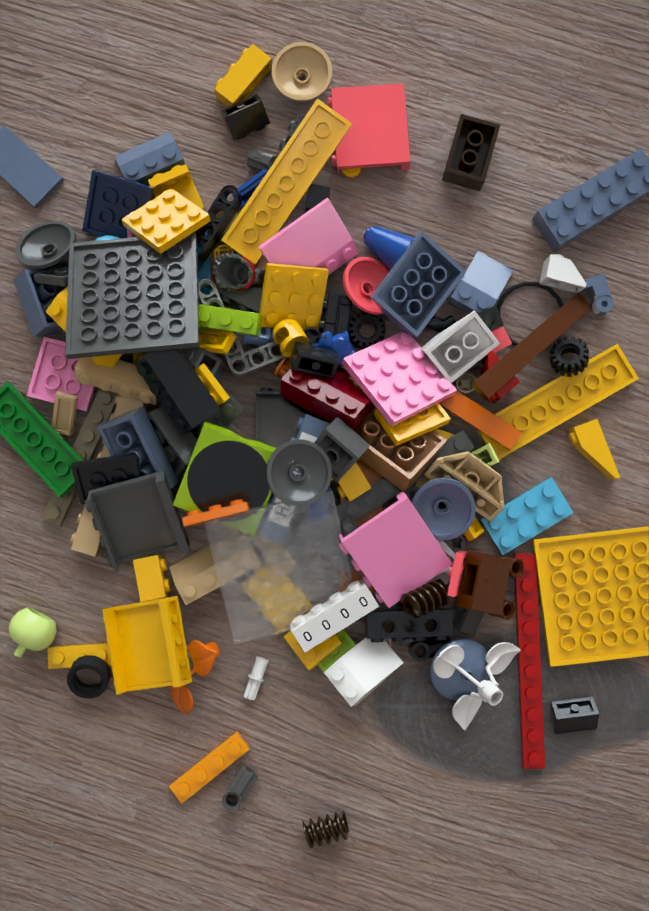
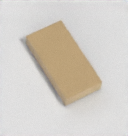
[52,391,78,437]

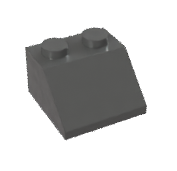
[314,417,370,482]

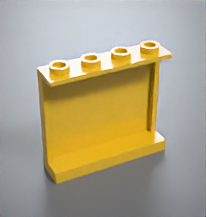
[102,596,192,695]

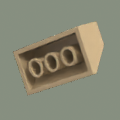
[169,529,262,605]

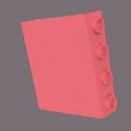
[327,83,410,175]

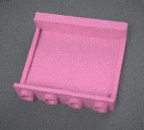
[338,491,453,608]

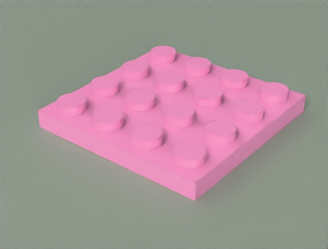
[341,332,457,426]

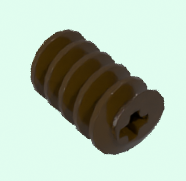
[401,579,449,618]
[302,810,349,848]

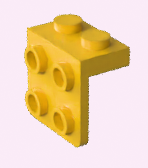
[148,164,204,210]

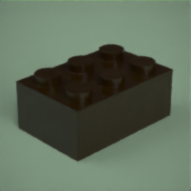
[442,114,500,191]

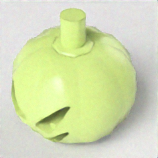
[9,607,57,658]

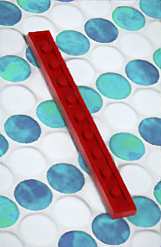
[513,554,545,769]

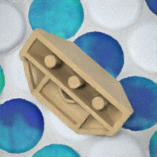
[424,451,505,522]

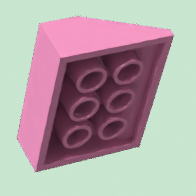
[259,198,359,275]

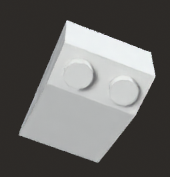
[421,311,500,383]
[324,638,404,707]

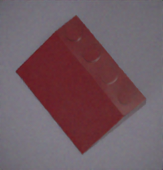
[280,366,375,431]

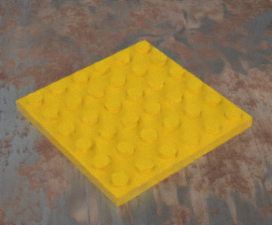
[532,526,649,667]

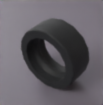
[67,655,110,699]

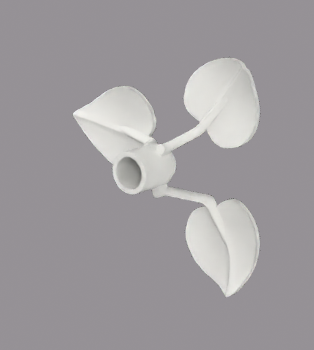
[433,642,521,731]

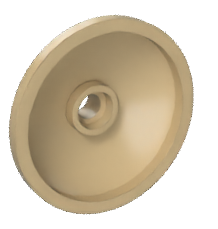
[272,42,332,102]

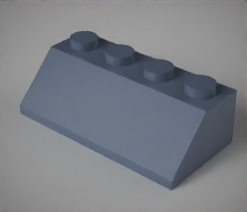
[97,407,179,489]

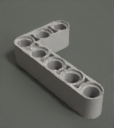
[198,279,285,378]

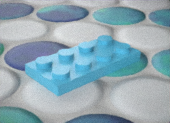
[479,477,574,556]

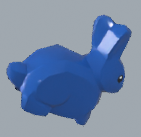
[313,331,356,367]

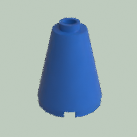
[364,226,415,269]

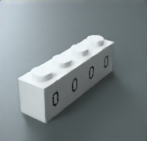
[290,579,379,652]

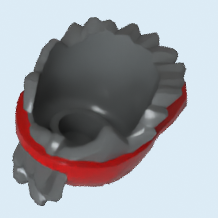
[212,253,264,291]

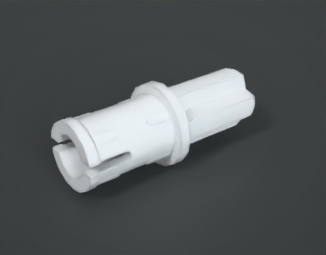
[243,656,269,700]

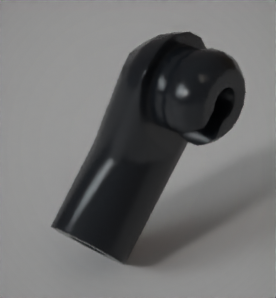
[426,315,456,332]

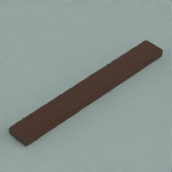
[471,292,592,401]

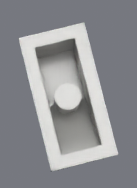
[539,254,586,294]

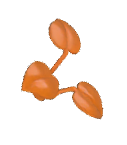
[170,640,220,716]

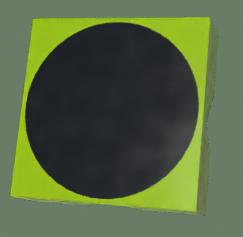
[173,421,276,535]

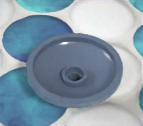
[411,478,476,540]
[430,638,489,701]

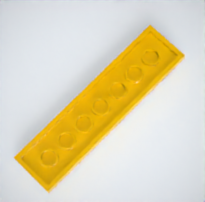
[221,98,352,265]
[476,344,639,460]

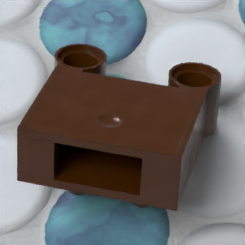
[456,550,524,620]

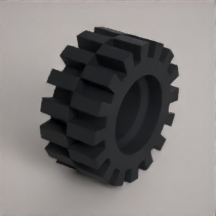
[348,311,386,350]
[550,336,589,377]

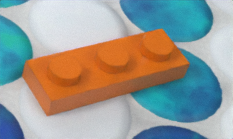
[182,499,251,527]

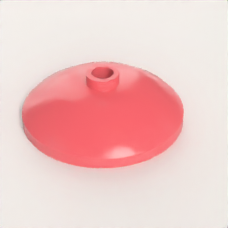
[343,257,390,314]

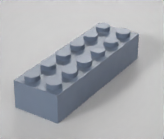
[533,149,649,252]

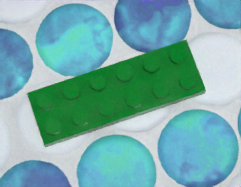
[0,381,85,498]

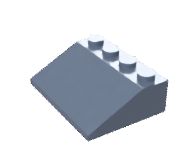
[370,231,466,337]

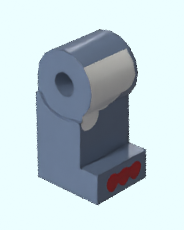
[582,274,614,316]

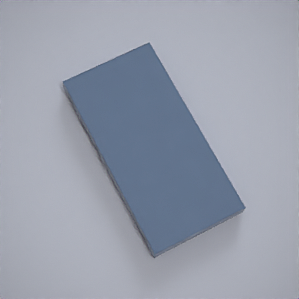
[0,125,64,209]

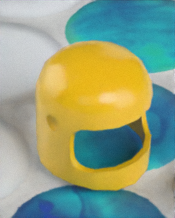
[272,319,309,357]

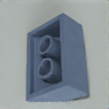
[115,132,185,186]
[13,269,67,337]

